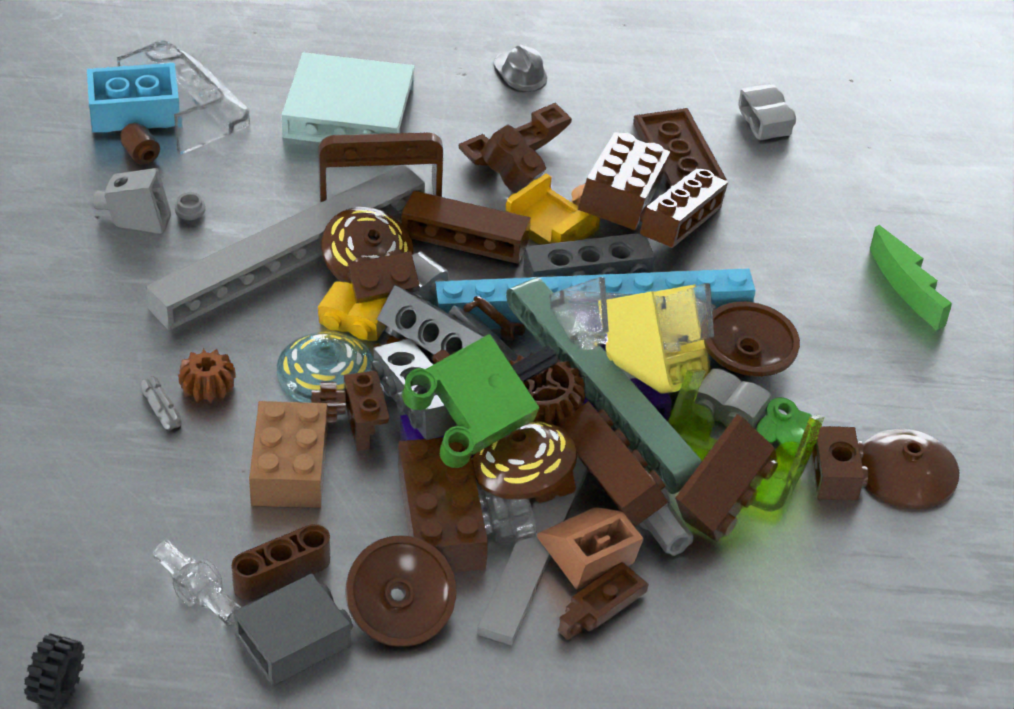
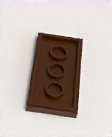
[633,108,727,190]

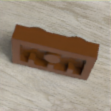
[344,371,389,451]

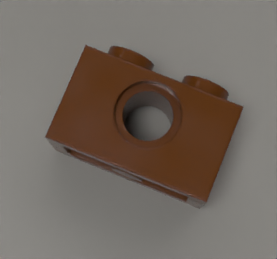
[809,426,868,501]

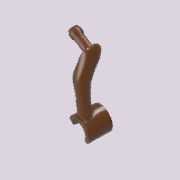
[463,296,526,341]

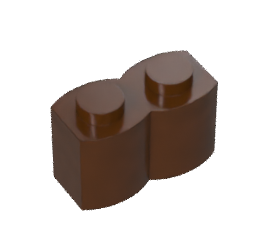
[481,124,546,193]

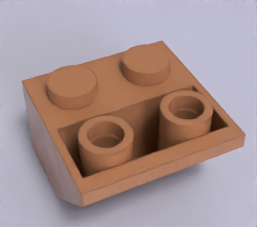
[537,507,644,590]

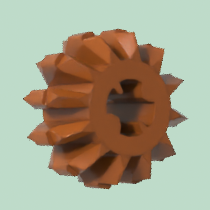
[178,348,236,404]

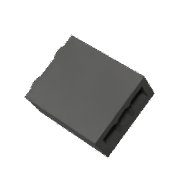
[234,574,353,686]

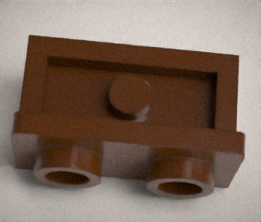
[347,250,420,304]

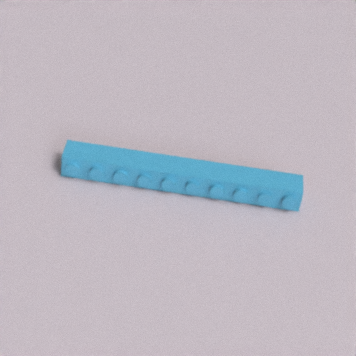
[435,268,756,329]

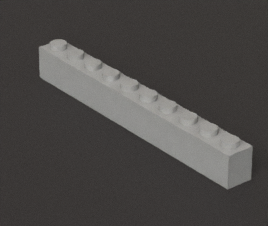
[146,165,425,330]

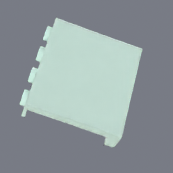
[282,52,414,142]

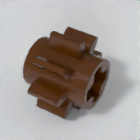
[311,382,346,423]

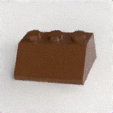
[675,414,778,542]

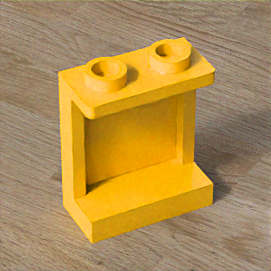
[505,173,600,245]

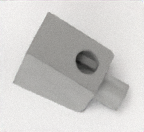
[93,168,172,234]

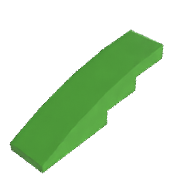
[870,225,952,331]

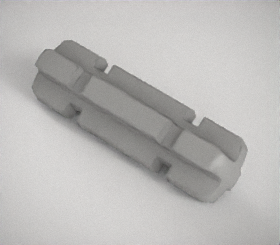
[141,376,182,431]

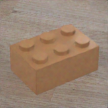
[249,401,328,508]

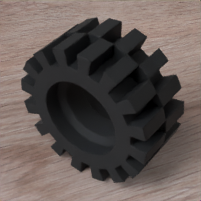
[24,633,85,709]

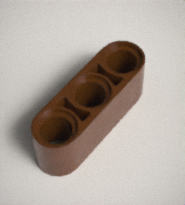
[231,524,331,600]

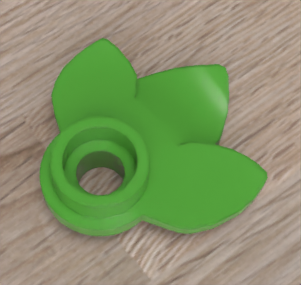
[756,397,820,458]

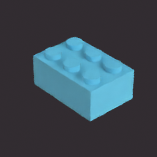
[87,63,181,133]

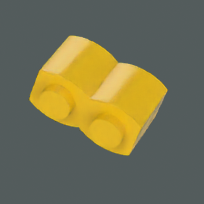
[318,281,388,341]

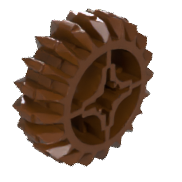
[508,352,585,427]

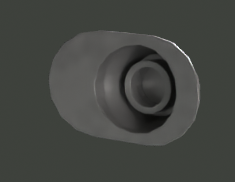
[494,45,547,92]

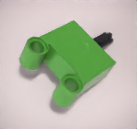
[402,334,558,468]

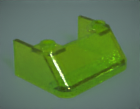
[668,368,825,512]

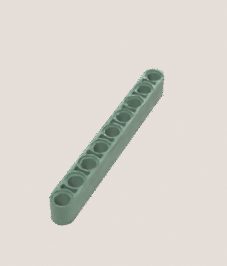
[506,277,702,494]

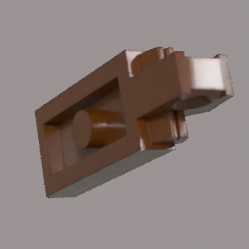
[558,562,648,640]

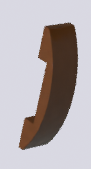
[458,103,572,166]

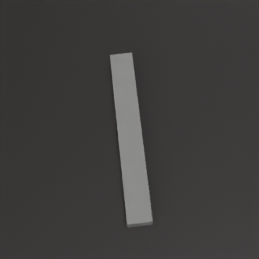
[477,457,588,646]

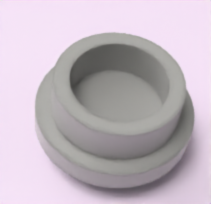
[175,192,206,220]

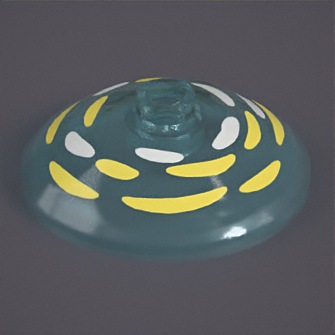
[277,331,374,403]

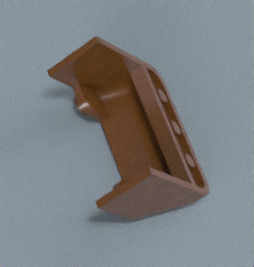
[318,132,443,203]

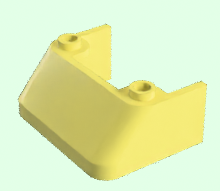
[601,284,711,394]

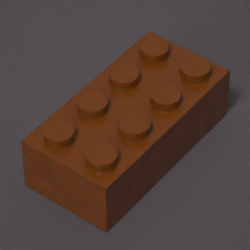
[577,132,670,230]
[398,437,488,573]

